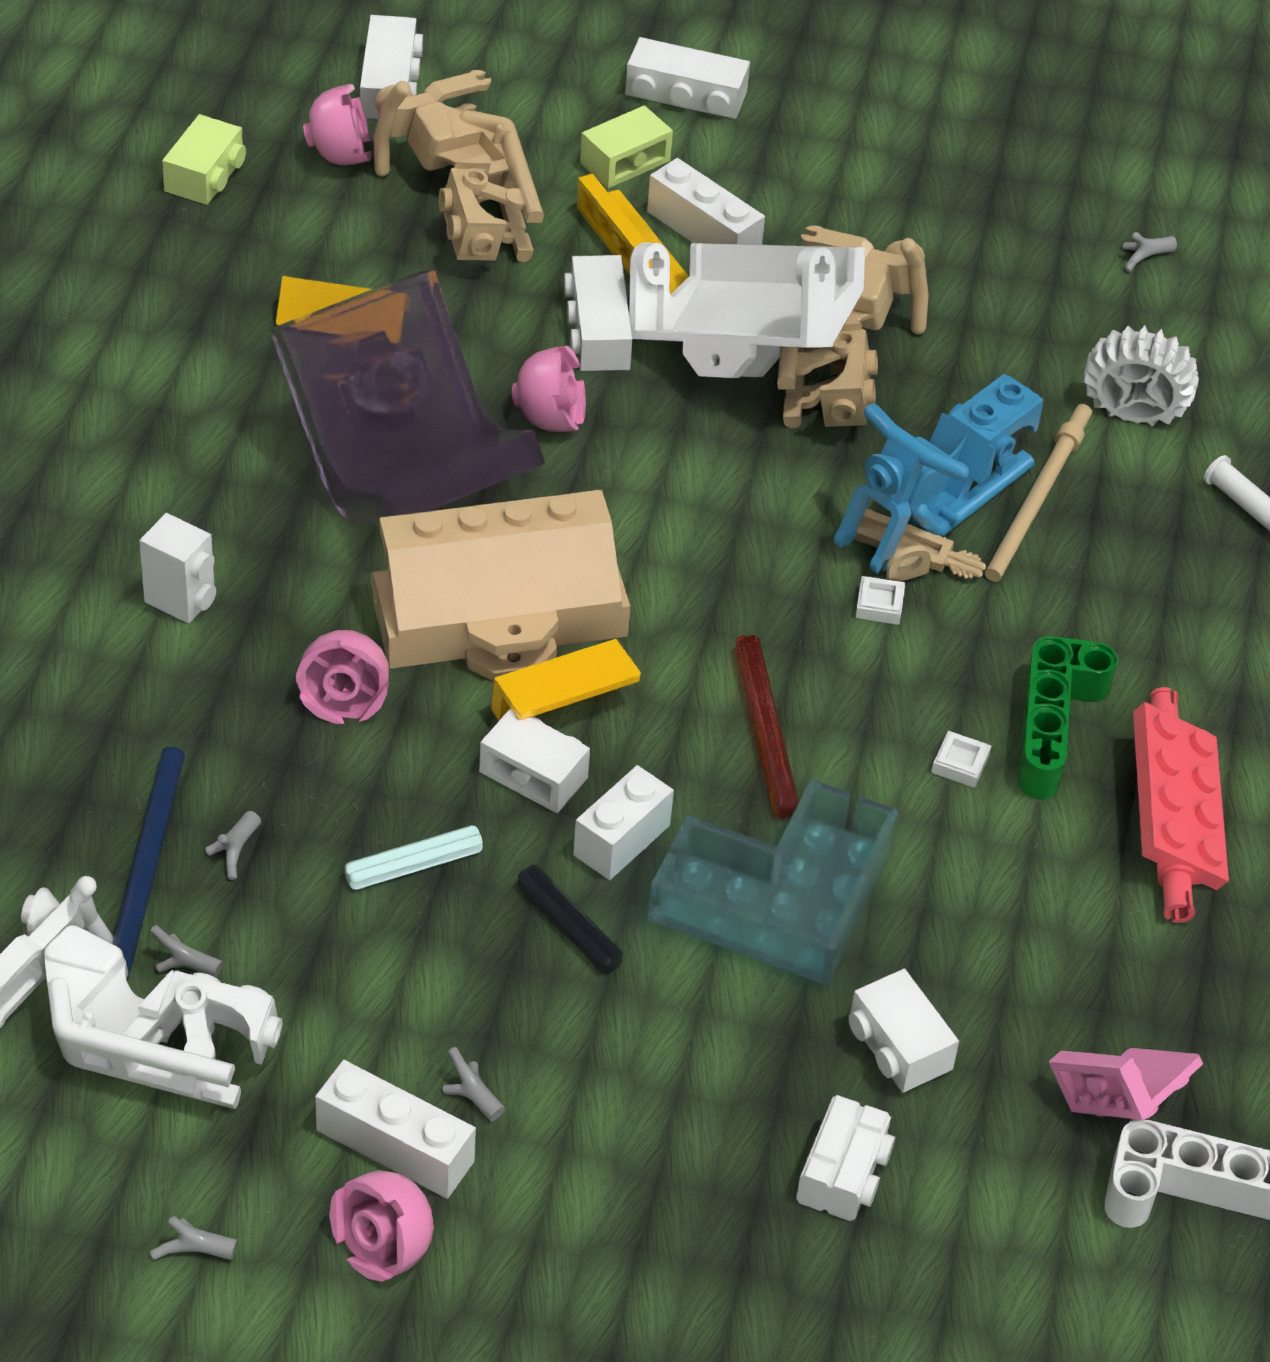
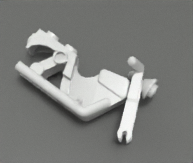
[0,876,283,1109]

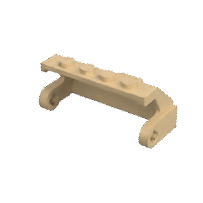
[371,490,630,682]

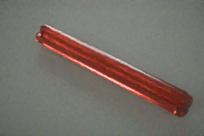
[735,634,800,820]

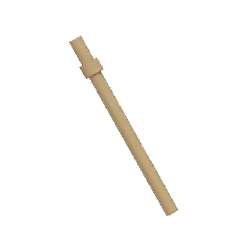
[985,404,1092,582]

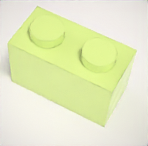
[580,105,673,189]
[162,114,246,205]

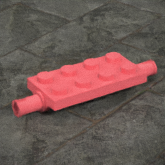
[1133,687,1229,923]

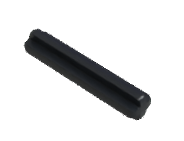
[517,864,623,974]

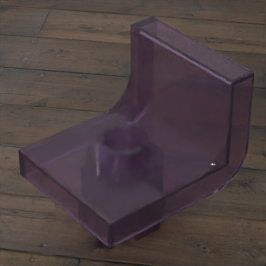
[269,270,545,526]

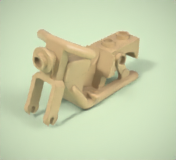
[374,70,544,262]
[777,225,929,429]

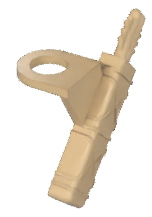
[854,509,986,582]

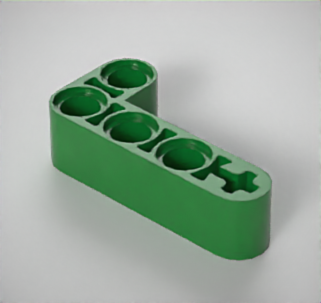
[1018,636,1118,799]

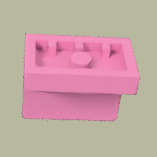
[1049,1048,1203,1120]

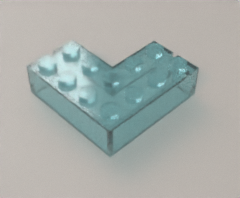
[647,779,900,986]

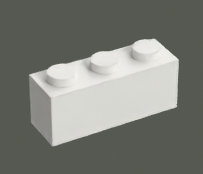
[360,15,423,119]
[625,37,750,119]
[647,158,765,245]
[564,255,632,371]
[315,1060,476,1199]

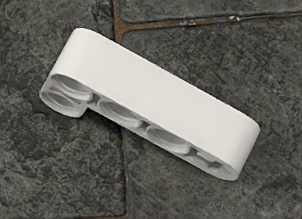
[1105,1119,1270,1228]

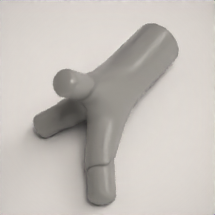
[1123,232,1177,272]
[205,811,261,880]
[150,925,223,978]
[442,1047,505,1122]
[150,1216,237,1260]

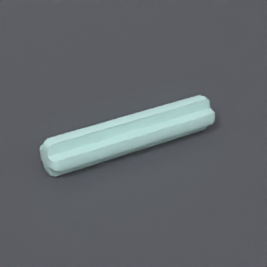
[345,825,483,890]

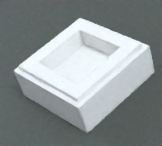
[855,576,905,625]
[931,731,991,788]

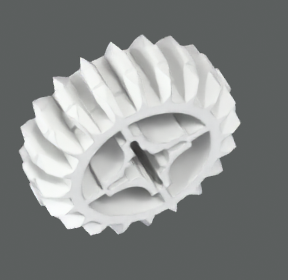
[1084,325,1199,427]

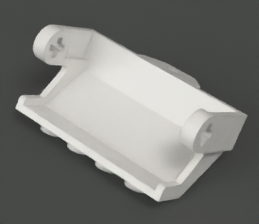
[629,242,865,378]

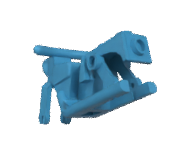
[834,374,1044,574]

